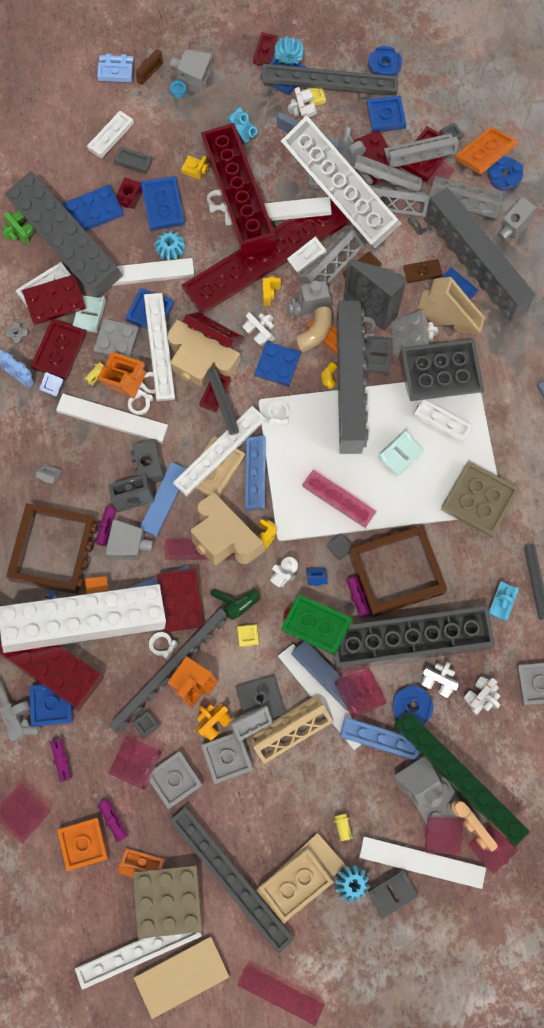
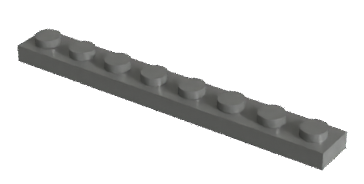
[262,63,398,95]
[108,608,227,733]
[170,807,295,954]

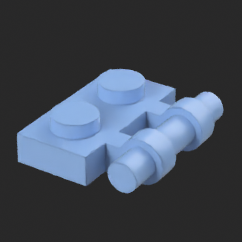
[97,53,134,82]
[0,350,34,389]

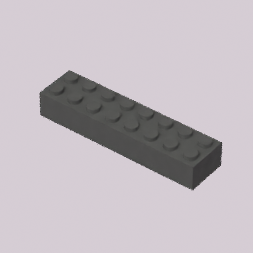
[5,171,123,298]
[426,187,536,322]
[336,300,368,454]
[333,606,495,671]

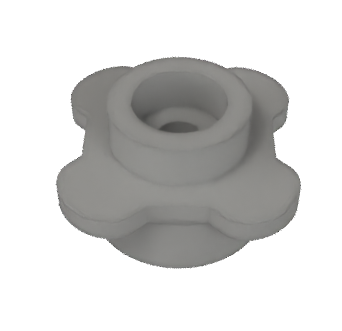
[286,297,301,319]
[5,323,28,344]

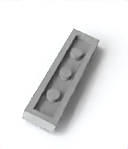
[353,154,422,192]

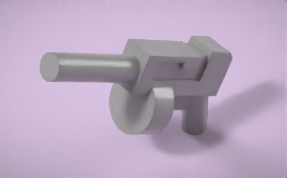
[338,125,373,185]
[0,679,40,741]

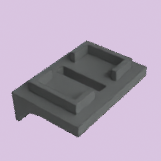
[365,336,393,377]
[367,870,418,918]

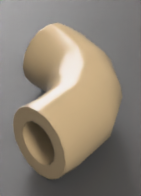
[297,307,333,352]

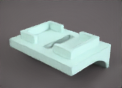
[73,295,106,333]
[379,430,424,476]

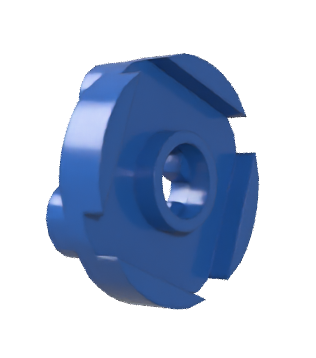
[368,46,402,76]
[487,156,523,191]
[392,686,433,724]

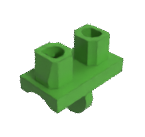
[3,210,35,245]

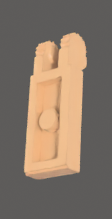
[450,800,498,852]

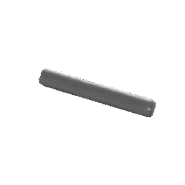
[207,368,239,435]
[524,544,544,620]

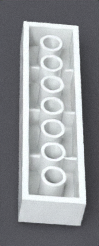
[281,115,402,248]
[0,584,166,653]

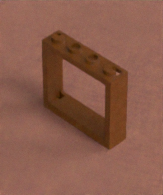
[6,503,98,595]
[348,525,447,618]

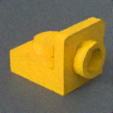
[181,155,209,180]
[262,277,281,306]
[258,519,277,553]

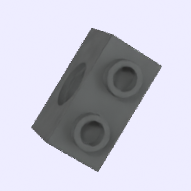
[130,440,163,484]
[109,474,154,512]

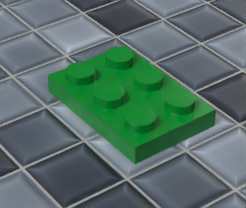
[281,594,353,656]

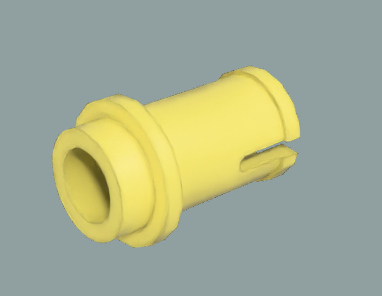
[84,362,104,386]
[333,814,353,841]

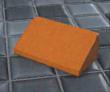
[118,848,165,878]

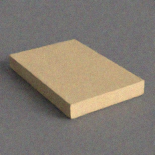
[196,436,246,497]
[258,848,334,923]

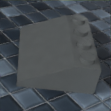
[343,259,406,331]
[399,339,484,401]

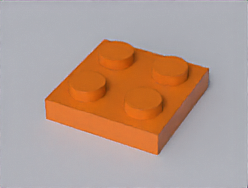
[57,818,108,872]

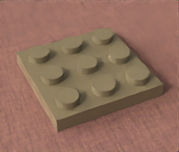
[441,461,520,538]
[133,865,202,939]

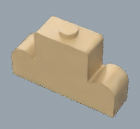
[418,277,485,334]
[168,320,241,387]
[191,492,264,565]

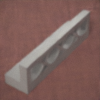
[384,133,459,168]
[429,176,503,219]
[369,185,430,217]
[298,229,364,284]

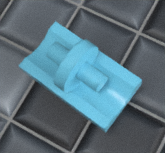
[226,107,258,144]
[489,581,519,621]

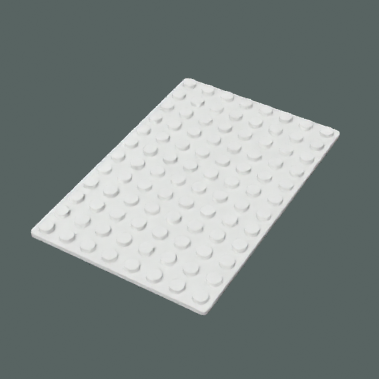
[259,382,497,542]

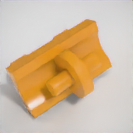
[195,704,232,741]

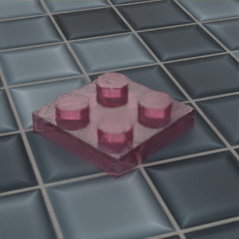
[334,667,387,719]
[108,736,162,790]
[0,783,51,843]

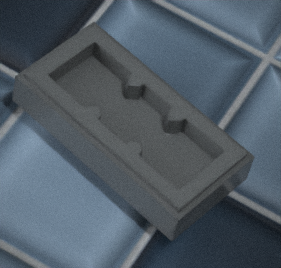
[113,146,153,174]

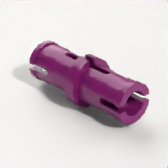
[94,506,117,546]
[346,577,371,618]
[49,738,72,782]
[97,799,129,843]

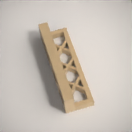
[248,695,333,764]

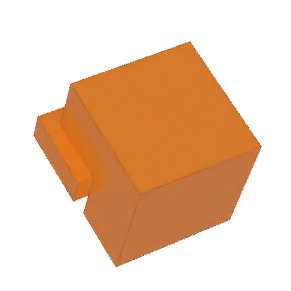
[97,352,146,399]
[168,657,218,709]

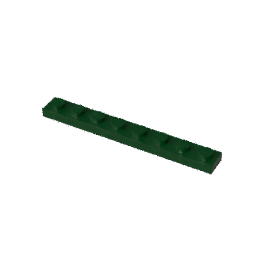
[394,711,530,848]

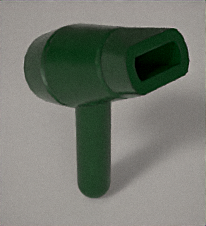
[210,589,261,620]

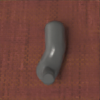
[408,217,427,235]

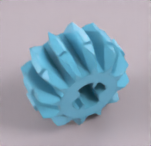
[275,36,304,65]
[155,230,185,261]
[334,865,370,903]

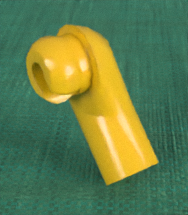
[321,362,337,389]

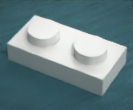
[287,237,327,274]

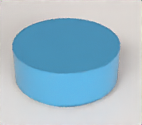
[169,80,187,99]

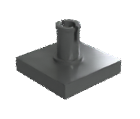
[235,676,285,719]

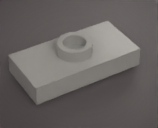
[229,704,274,742]

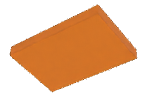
[455,126,517,175]

